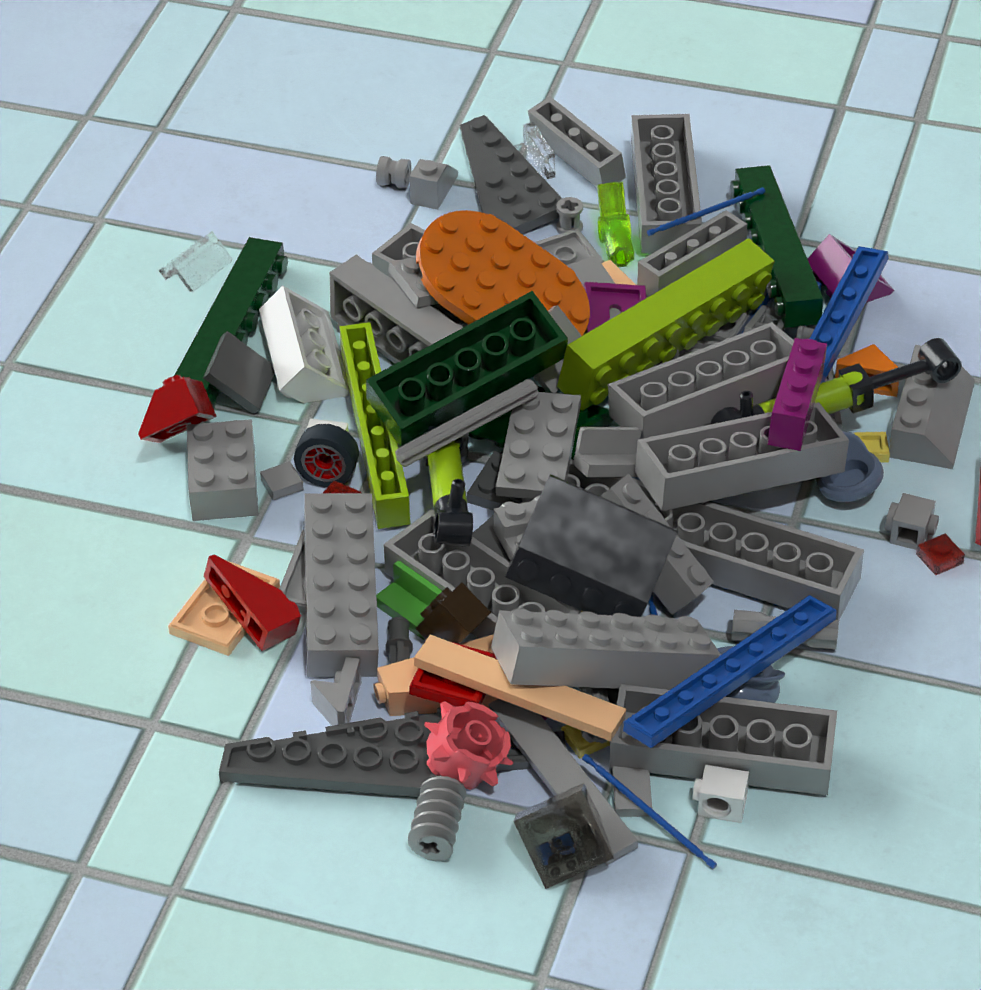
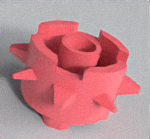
[424,701,513,790]

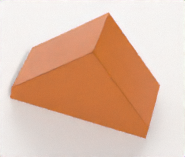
[835,344,899,397]

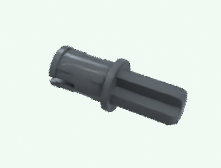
[385,617,413,664]

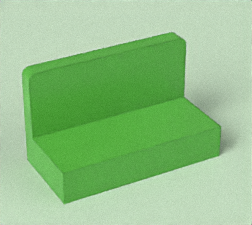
[376,560,442,640]

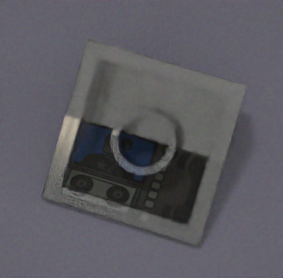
[513,783,614,889]

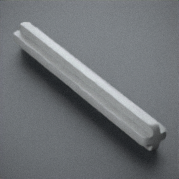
[395,379,538,467]

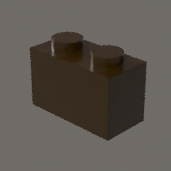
[415,582,491,644]

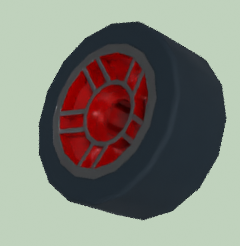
[293,424,359,488]

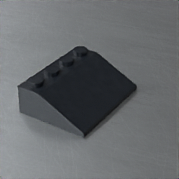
[505,474,678,617]

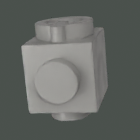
[885,493,939,551]

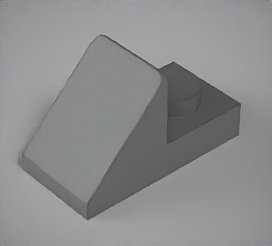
[310,657,362,726]

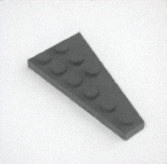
[460,115,568,234]
[219,707,442,797]

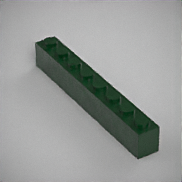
[730,165,823,328]
[174,237,288,409]

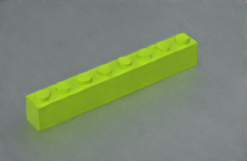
[339,322,411,529]

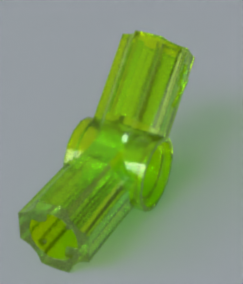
[597,182,635,267]

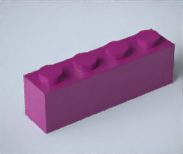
[767,338,827,451]

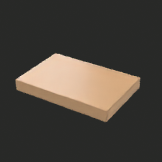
[168,560,280,656]

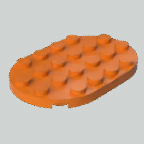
[416,210,590,336]

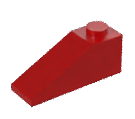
[203,554,302,651]

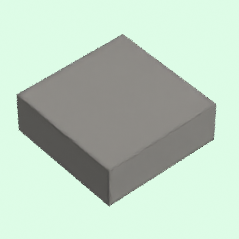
[260,461,304,500]

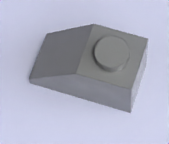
[409,159,458,210]

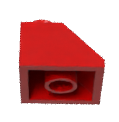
[138,375,217,443]

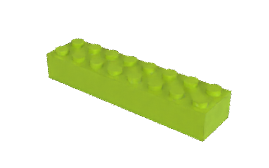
[557,238,775,411]

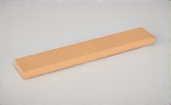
[414,634,626,741]

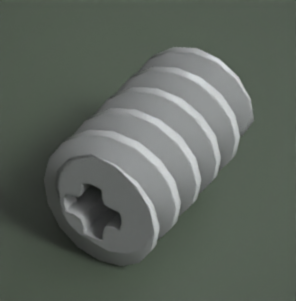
[408,776,467,861]

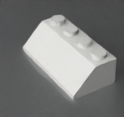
[259,286,350,403]

